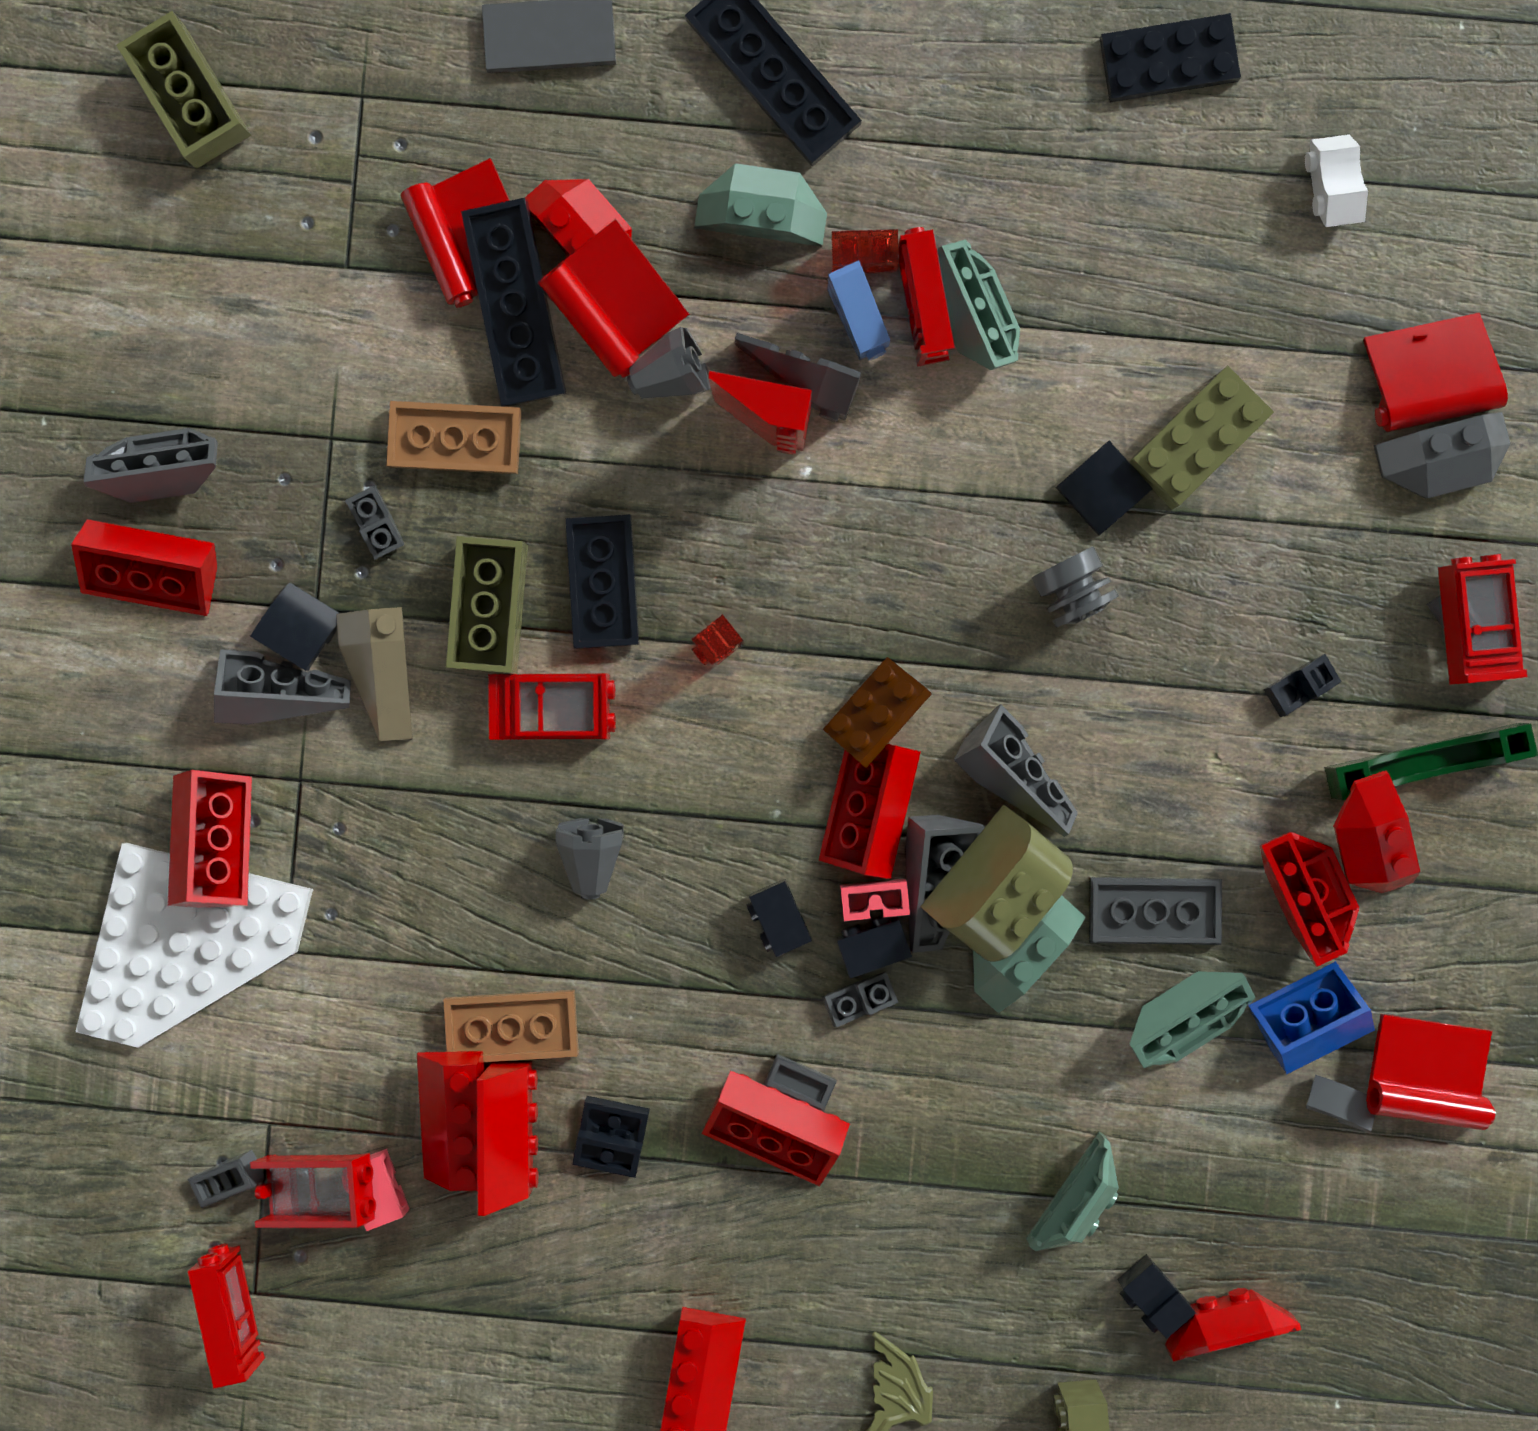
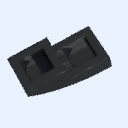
[1263,654,1342,717]

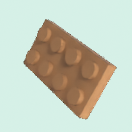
[386,401,522,474]
[443,990,579,1062]

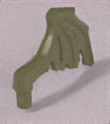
[847,1331,933,1431]

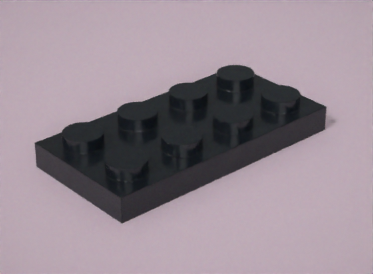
[1100,13,1241,102]
[565,514,640,649]

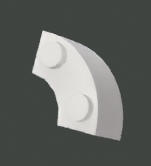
[1305,134,1368,227]

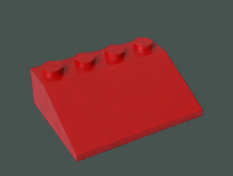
[708,371,812,454]
[477,1061,538,1216]

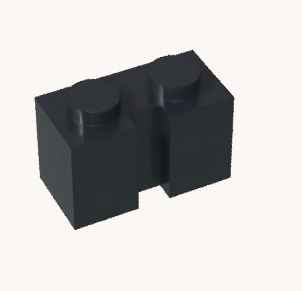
[746,879,812,957]
[836,915,912,978]
[1117,1254,1196,1339]

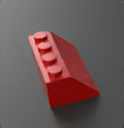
[71,519,217,616]
[819,744,921,879]
[168,770,252,908]
[417,1051,484,1191]
[701,1070,850,1187]
[660,1307,746,1431]

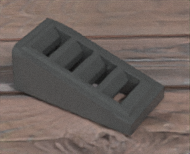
[188,1150,265,1208]

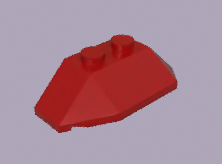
[525,179,632,256]
[1333,770,1420,893]
[1260,832,1360,967]
[1165,1288,1301,1362]

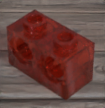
[831,229,899,273]
[691,614,745,667]

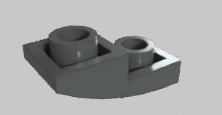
[345,485,404,559]
[822,972,898,1027]
[1306,1075,1375,1133]

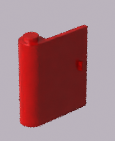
[400,158,510,308]
[538,218,690,378]
[1363,312,1508,432]
[1366,1013,1495,1130]

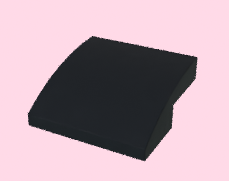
[1056,440,1153,536]
[250,582,340,671]
[572,1096,650,1178]

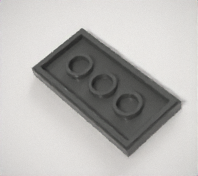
[482,0,617,73]
[1089,877,1222,945]

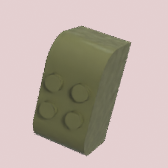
[920,805,1073,962]

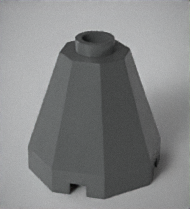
[627,327,711,399]
[556,818,624,899]

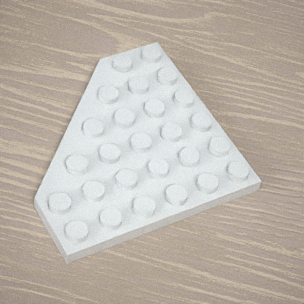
[76,843,313,1048]

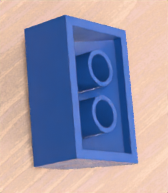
[1248,962,1375,1075]

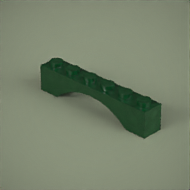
[1324,723,1538,800]

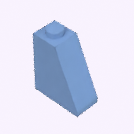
[827,260,890,361]

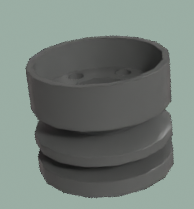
[1031,546,1119,628]

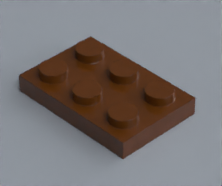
[822,657,932,768]

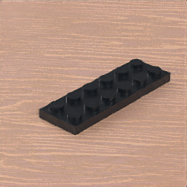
[685,0,862,167]
[461,197,567,407]

